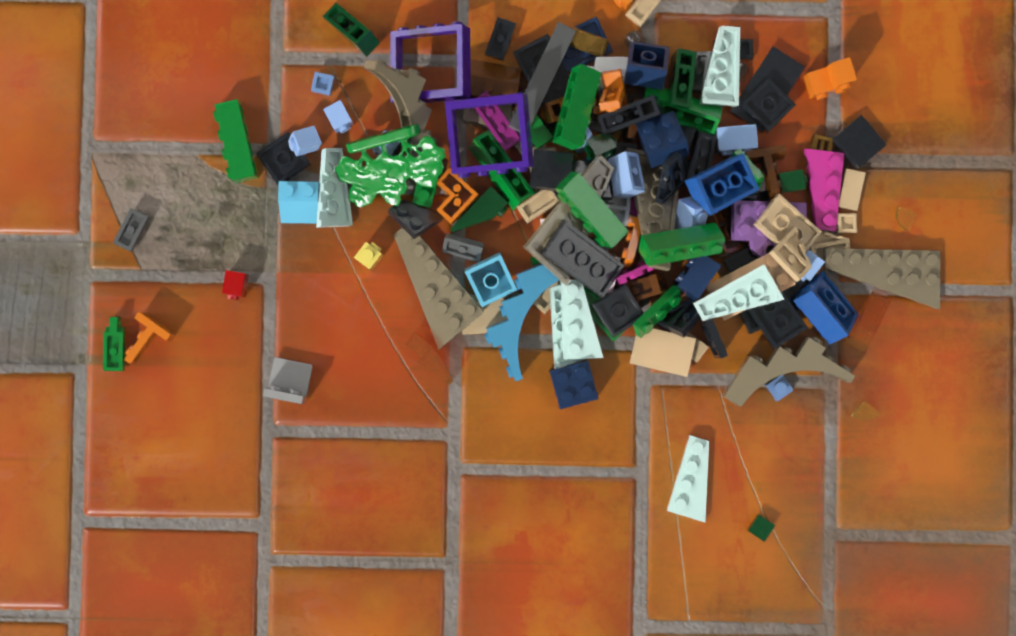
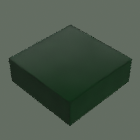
[747,514,775,542]

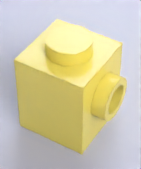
[354,242,384,271]

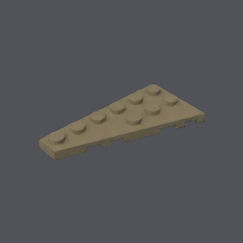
[624,147,679,271]
[523,155,614,286]
[394,228,484,350]
[823,248,940,310]

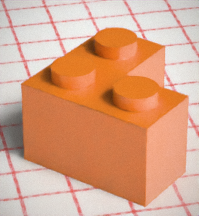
[803,57,857,100]
[437,167,479,225]

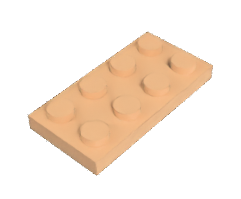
[706,253,795,321]

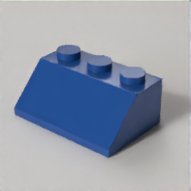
[684,153,760,215]
[793,271,859,344]

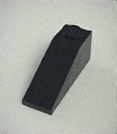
[598,95,664,135]

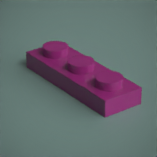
[475,90,521,151]

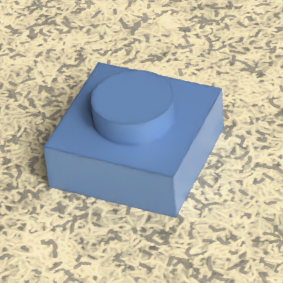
[311,72,335,96]
[765,375,794,402]

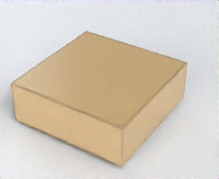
[836,213,857,233]

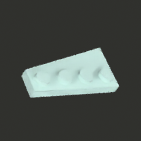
[699,26,740,107]
[316,148,353,228]
[693,265,784,321]
[560,280,603,360]
[549,284,585,369]
[667,435,709,522]

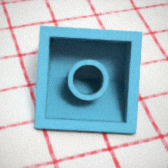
[278,181,319,224]
[464,252,517,307]

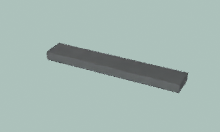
[508,22,576,132]

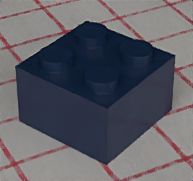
[624,41,669,90]
[636,111,689,168]
[674,256,721,300]
[549,361,598,409]

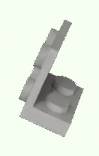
[263,357,313,404]

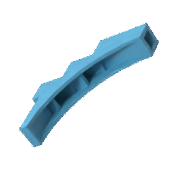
[484,264,559,381]

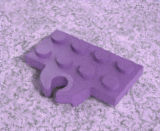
[731,200,807,258]

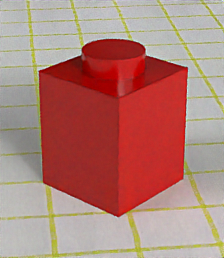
[222,270,249,300]

